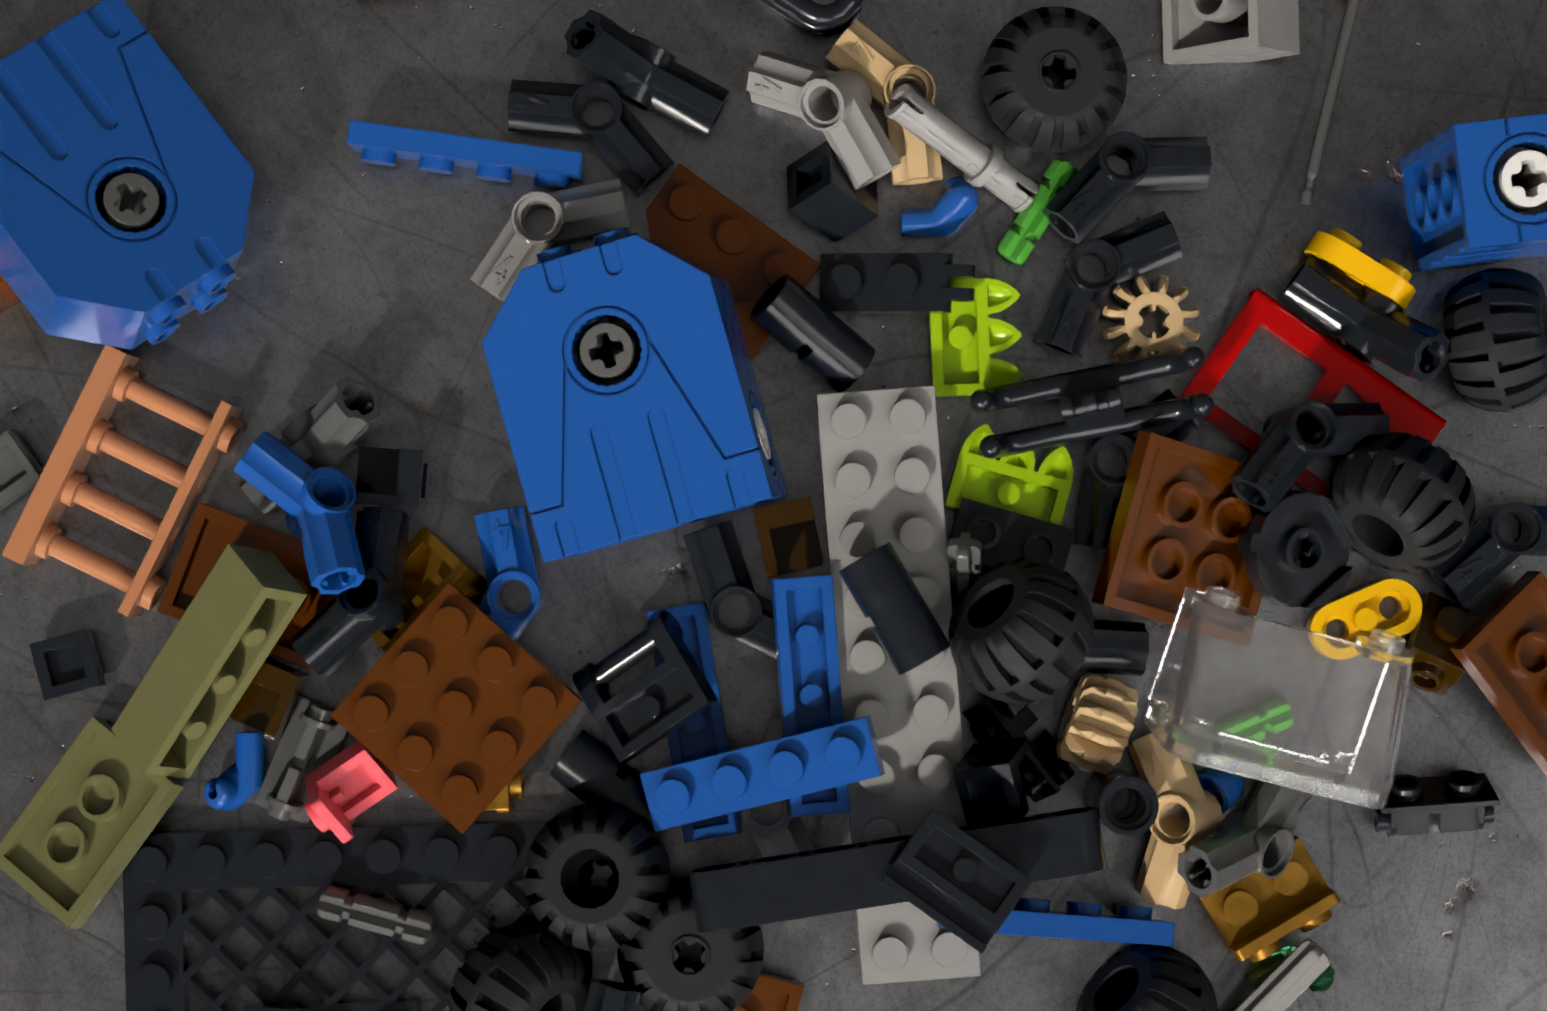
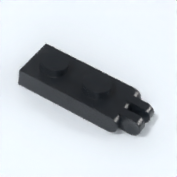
[819,253,975,314]

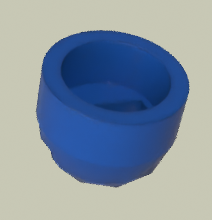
[1197,761,1245,813]

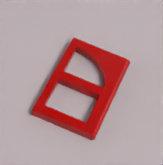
[1178,287,1447,498]

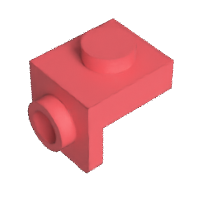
[304,740,398,844]

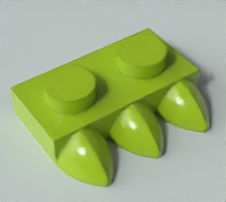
[929,278,1023,398]
[944,424,1074,526]

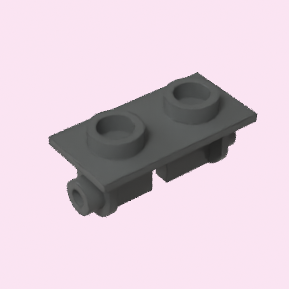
[254,696,348,826]

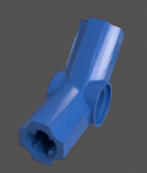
[233,431,365,594]
[474,506,544,640]

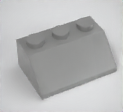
[1162,0,1300,64]

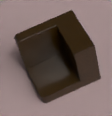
[753,496,824,578]
[230,657,310,742]

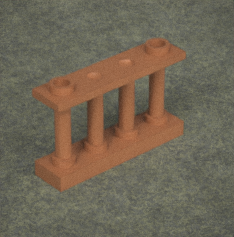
[2,345,243,617]

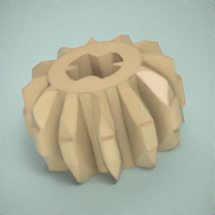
[1101,274,1200,361]
[1056,672,1139,775]

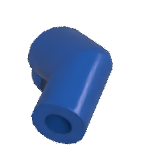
[901,176,979,237]
[204,731,265,811]

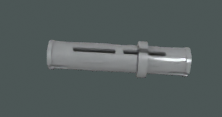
[884,84,1039,213]

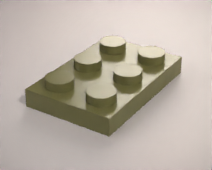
[0,716,184,930]

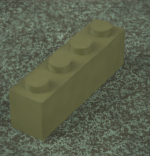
[111,544,307,779]

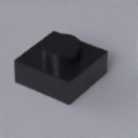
[29,629,106,701]

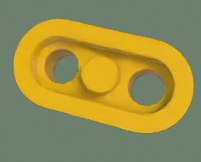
[1304,227,1416,312]
[1306,579,1422,660]

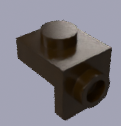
[1391,592,1482,695]

